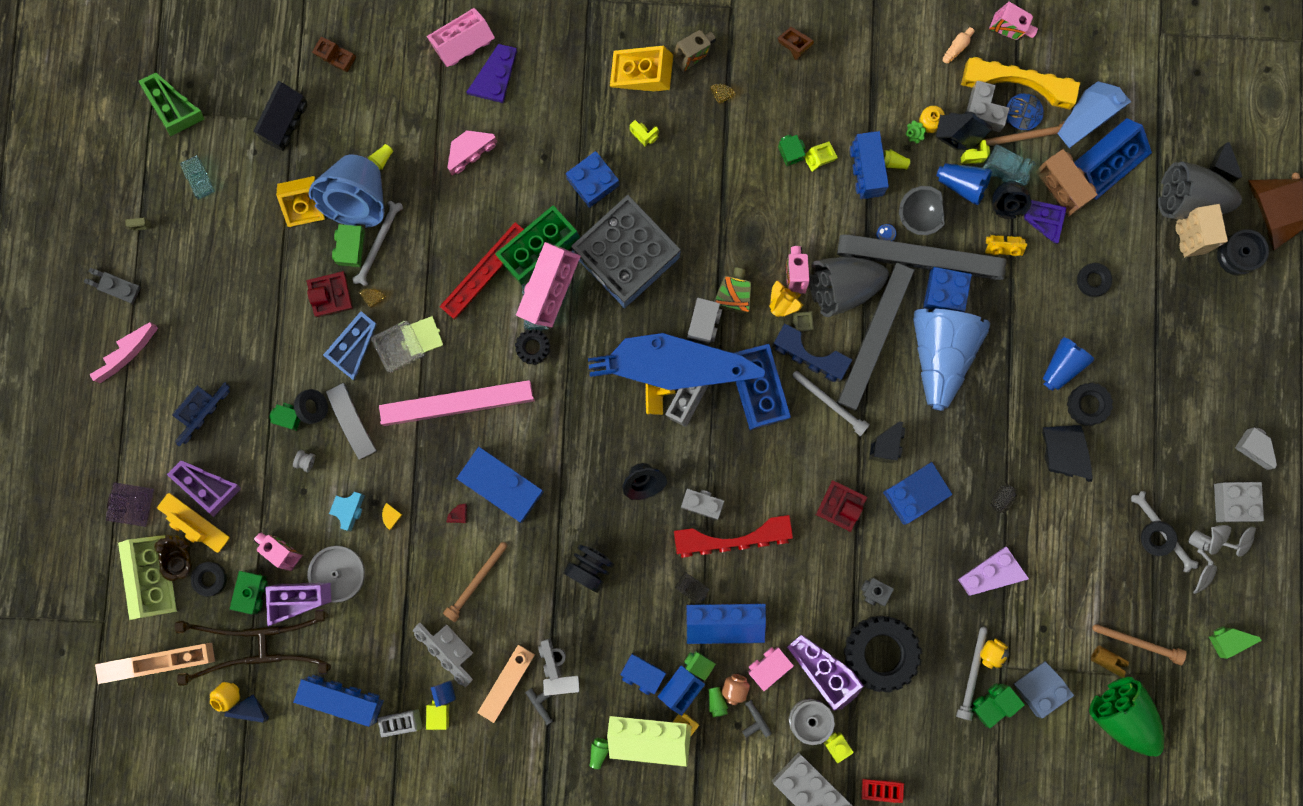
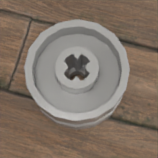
[788,698,835,745]

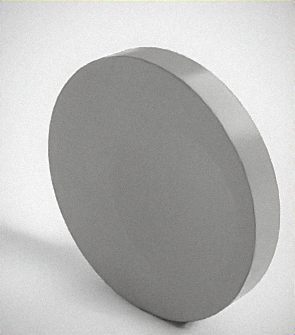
[308,546,365,602]

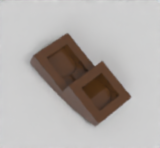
[312,37,356,72]

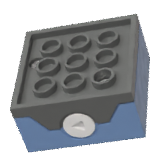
[571,195,681,309]

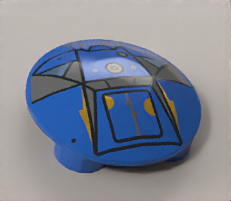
[1006,94,1043,130]

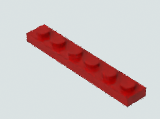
[440,222,524,320]

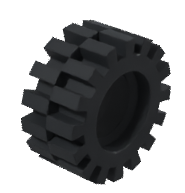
[515,329,550,365]

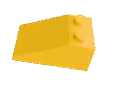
[610,46,673,91]

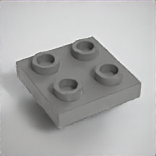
[538,638,566,681]

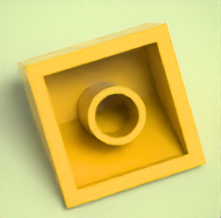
[276,176,325,227]

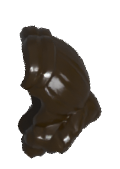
[154,535,192,581]

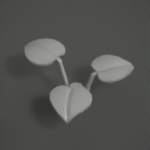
[1189,525,1256,594]

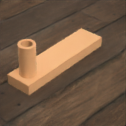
[477,645,535,723]

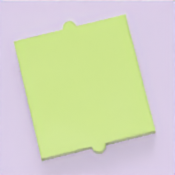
[401,316,443,357]

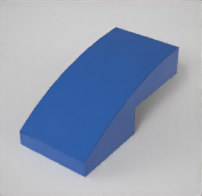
[431,681,456,707]

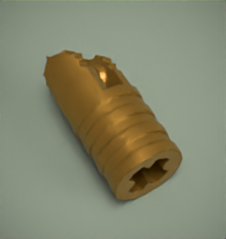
[1091,645,1129,678]

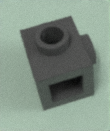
[861,578,894,606]

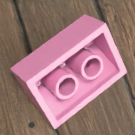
[427,8,495,67]

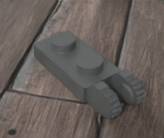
[84,268,141,304]

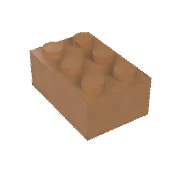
[1035,149,1098,217]

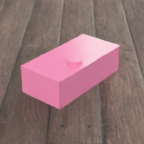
[516,242,581,327]

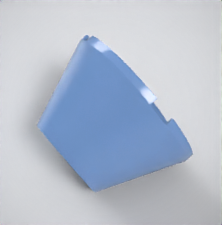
[309,155,385,228]

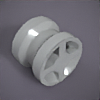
[293,449,315,472]

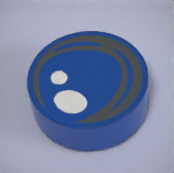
[876,224,896,241]

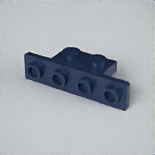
[172,382,230,447]

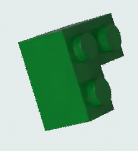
[971,683,1025,728]

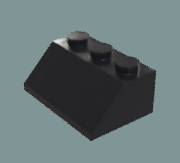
[253,81,307,151]

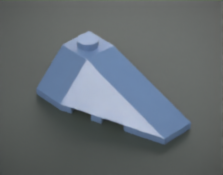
[1057,81,1131,148]

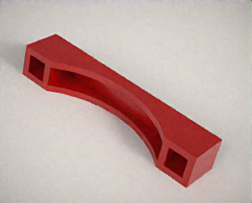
[674,515,793,558]

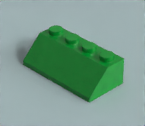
[495,205,580,288]

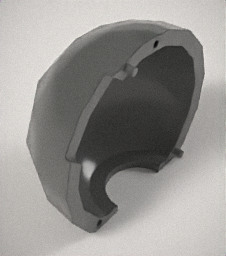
[899,186,945,235]

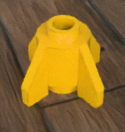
[769,281,803,317]

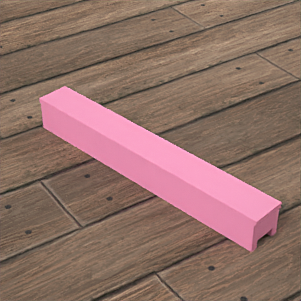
[379,380,535,426]

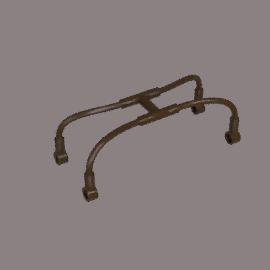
[175,609,331,686]

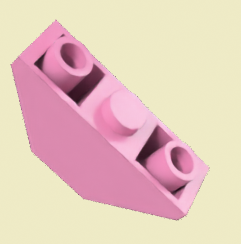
[448,131,497,175]

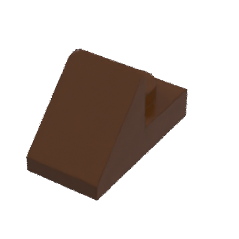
[777,27,814,60]

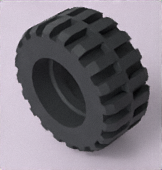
[844,616,922,693]

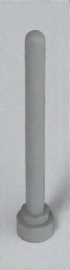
[793,371,870,436]
[956,627,987,721]

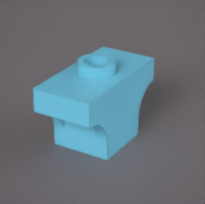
[329,492,365,531]

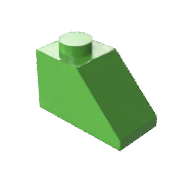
[1209,627,1261,659]

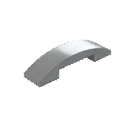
[326,383,377,460]

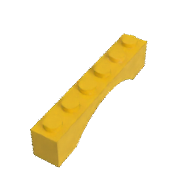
[961,57,1080,110]

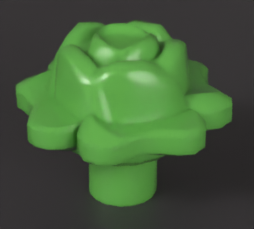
[906,120,926,144]

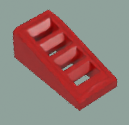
[861,779,904,803]

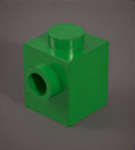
[778,135,805,167]
[270,403,300,431]

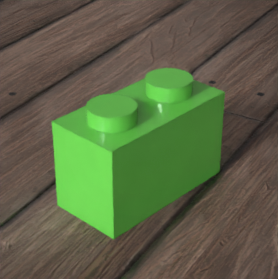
[332,224,365,267]

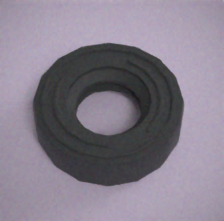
[1077,263,1112,297]
[294,389,328,424]
[1141,521,1178,556]
[191,562,227,597]

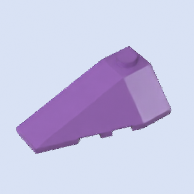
[787,635,864,711]

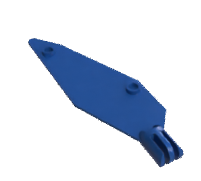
[588,333,765,390]

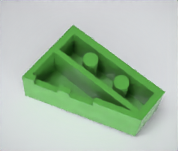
[139,73,204,136]

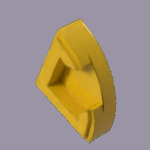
[382,503,402,530]

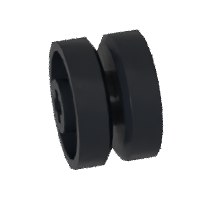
[1217,230,1269,276]

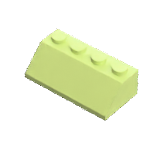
[118,535,177,620]
[607,716,692,767]

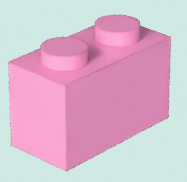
[748,647,793,691]

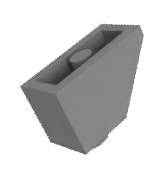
[1235,427,1277,470]

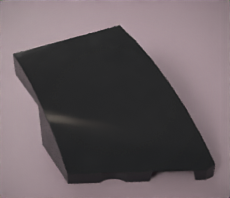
[1042,425,1093,482]

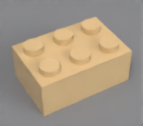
[1176,204,1228,258]

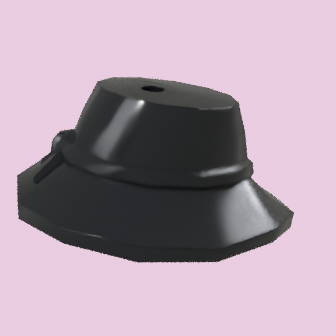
[622,463,667,500]

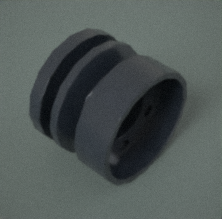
[563,544,614,593]

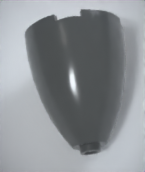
[1158,161,1242,220]
[809,257,889,317]

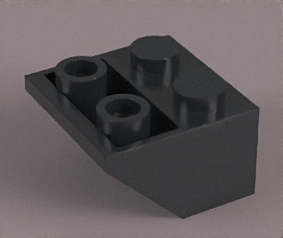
[936,112,992,150]
[869,421,905,463]

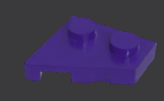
[1024,200,1066,244]

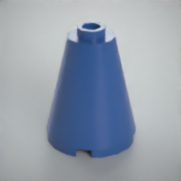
[936,163,992,205]
[1043,337,1094,391]

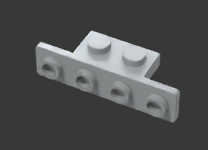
[413,623,473,687]

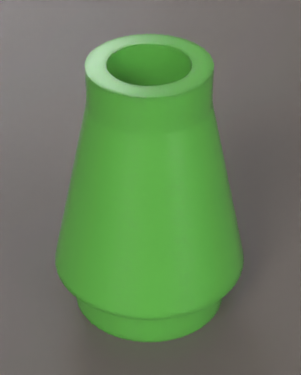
[709,687,729,717]
[589,738,609,769]

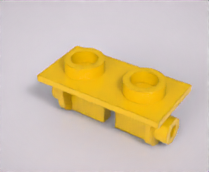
[985,235,1027,256]

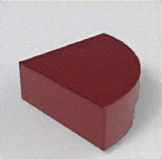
[446,504,467,523]

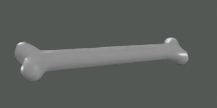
[352,201,403,286]
[1131,491,1199,572]

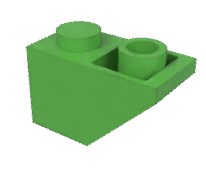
[684,650,716,681]

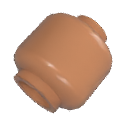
[722,674,750,705]

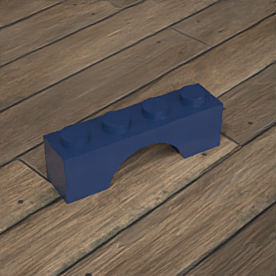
[772,323,852,383]

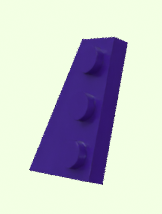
[466,44,517,103]

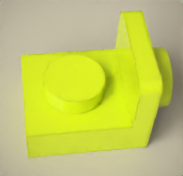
[630,120,659,146]
[961,140,990,165]
[805,142,838,171]
[824,732,854,764]

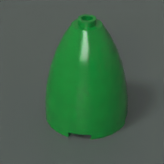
[1089,677,1164,757]

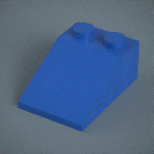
[883,462,952,525]

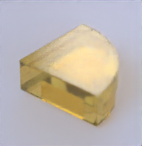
[710,84,736,104]
[359,289,386,308]

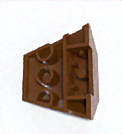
[1248,178,1303,251]

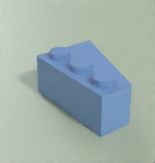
[323,311,377,381]

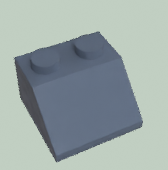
[1014,661,1074,718]

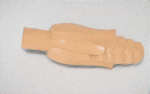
[943,27,975,63]

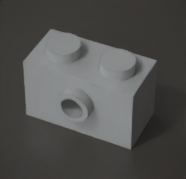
[681,489,724,520]

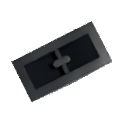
[1209,142,1243,183]

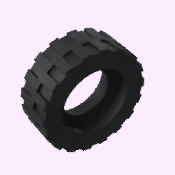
[1067,383,1113,426]

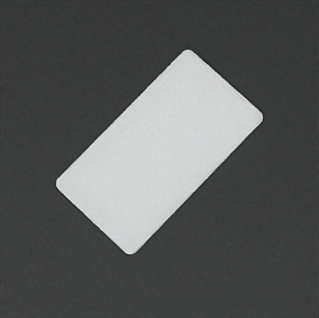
[543,676,579,696]

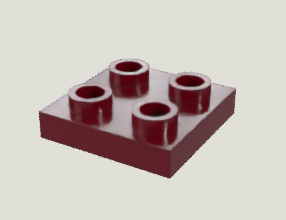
[306,271,353,318]
[815,480,867,532]

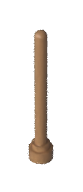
[985,121,1065,146]
[443,542,507,622]
[1092,624,1186,665]

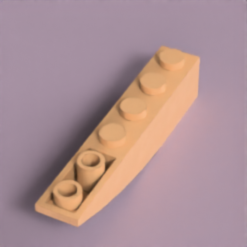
[95,643,215,684]

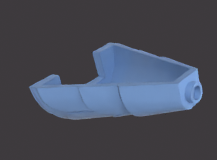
[913,309,990,411]

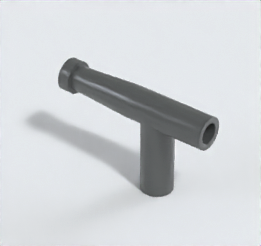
[525,688,553,725]
[742,700,772,738]

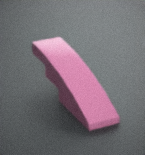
[90,322,158,383]

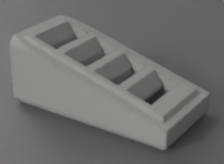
[377,709,422,737]

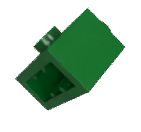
[230,571,268,615]

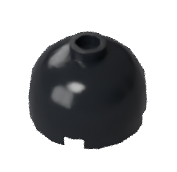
[992,181,1032,219]

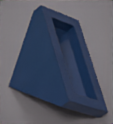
[225,694,269,723]

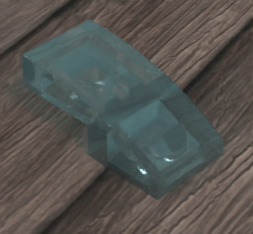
[180,155,215,200]

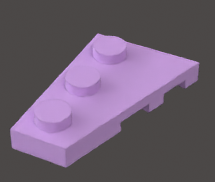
[958,547,1029,595]

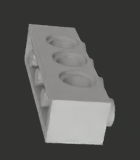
[665,385,708,427]

